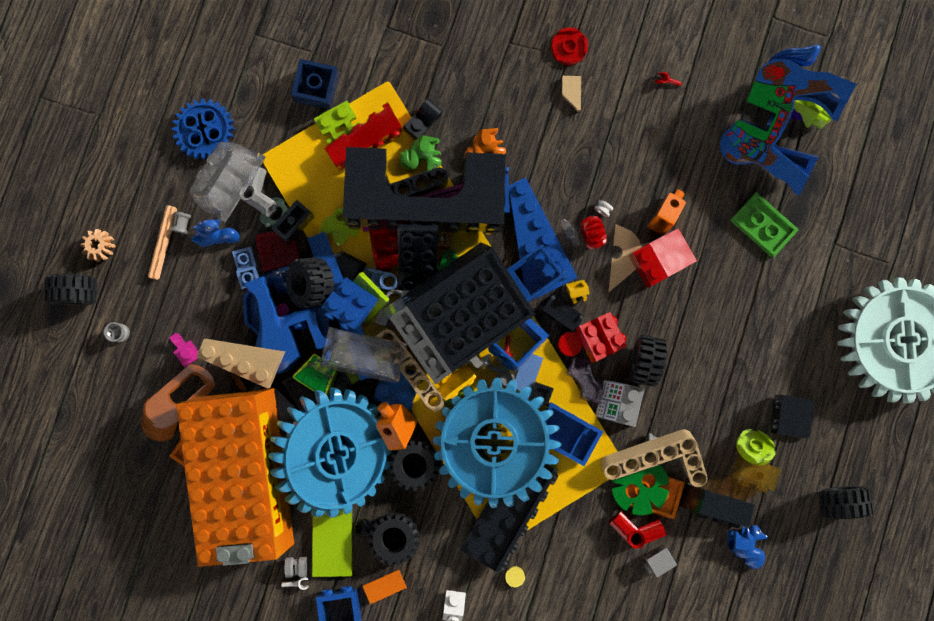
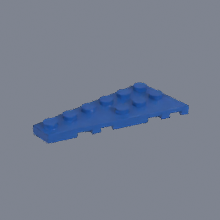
[509,177,578,301]

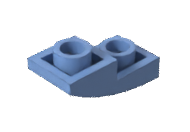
[232,246,259,289]

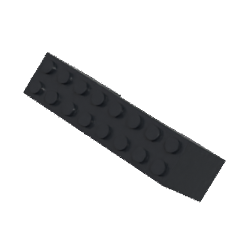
[343,147,506,235]

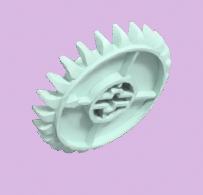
[838,277,934,404]

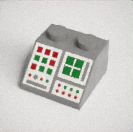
[595,380,645,427]

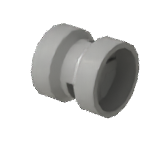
[104,322,130,343]
[285,557,307,578]

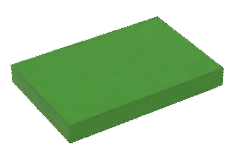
[730,192,799,258]

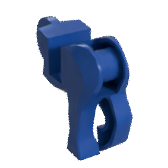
[243,277,363,374]

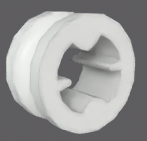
[594,200,613,217]

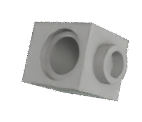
[643,545,677,577]

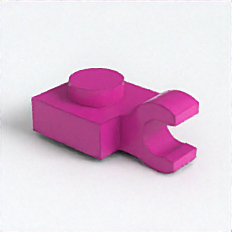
[169,333,199,368]

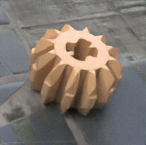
[80,229,115,262]

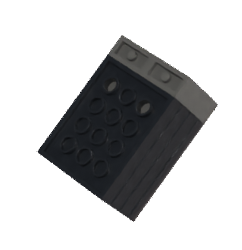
[384,242,536,384]

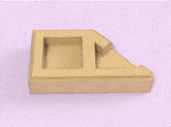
[562,76,581,112]

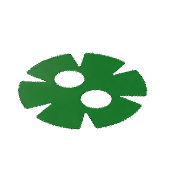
[612,459,669,515]

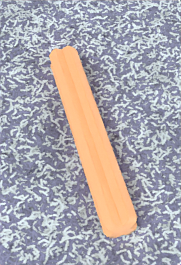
[148,206,177,280]

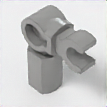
[488,357,515,389]

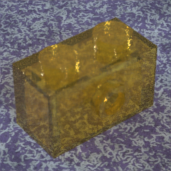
[732,455,781,493]

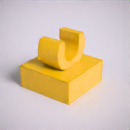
[566,280,590,304]

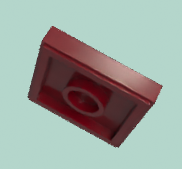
[255,231,300,273]

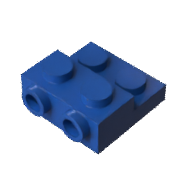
[321,278,378,332]

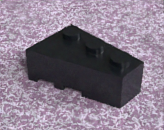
[679,483,755,529]

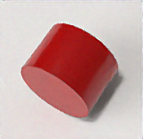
[557,332,583,356]

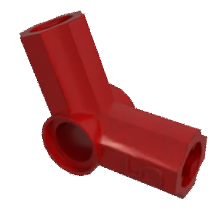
[608,511,666,549]

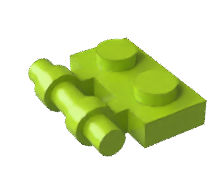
[314,101,360,145]

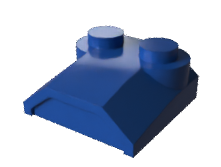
[373,363,419,412]

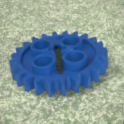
[172,98,235,160]

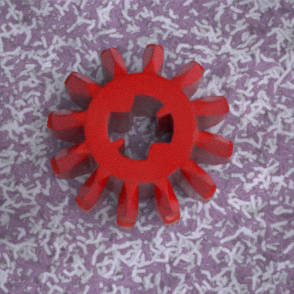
[580,216,607,249]

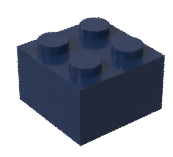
[291,59,340,110]

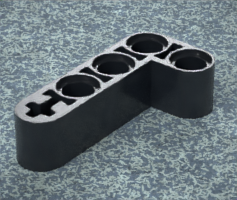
[386,167,448,197]

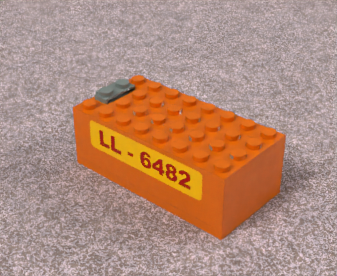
[176,388,295,567]

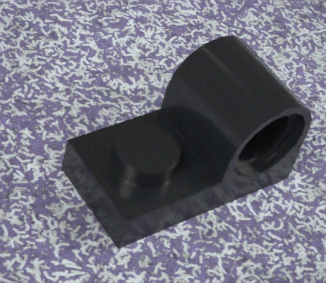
[402,98,443,140]

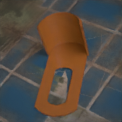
[140,364,215,441]

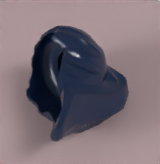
[260,266,289,297]

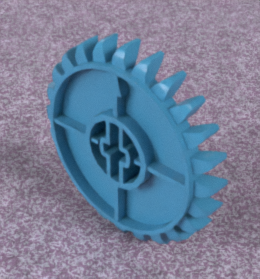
[433,378,561,508]
[268,387,392,518]

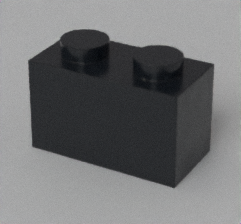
[271,200,315,245]

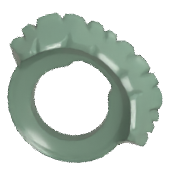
[260,197,288,227]

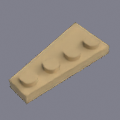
[196,339,285,388]

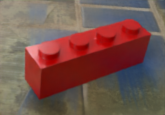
[324,102,403,171]

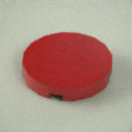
[551,27,588,66]

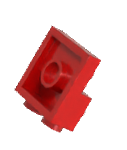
[369,228,398,272]
[575,312,627,363]

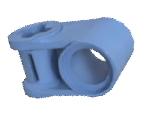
[364,267,399,292]

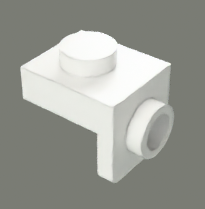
[443,590,466,621]

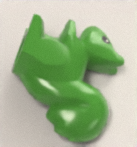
[399,135,442,171]

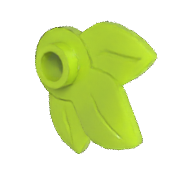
[321,208,359,246]

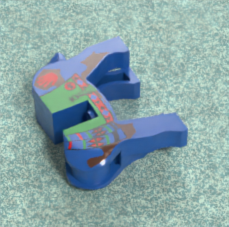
[720,44,857,195]

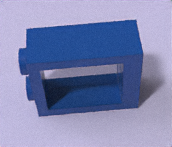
[507,244,566,303]
[488,318,549,372]
[316,586,362,621]

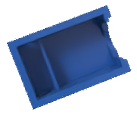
[545,402,603,466]

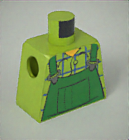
[293,349,339,396]

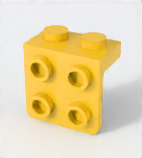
[424,363,477,401]

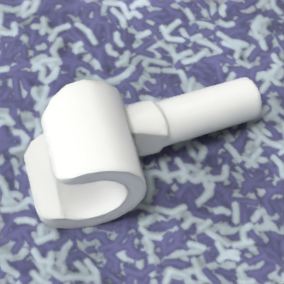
[282,577,309,590]

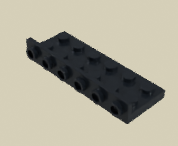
[460,464,558,574]

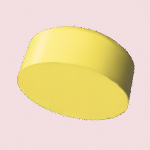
[505,566,525,587]

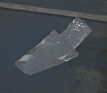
[561,219,581,246]

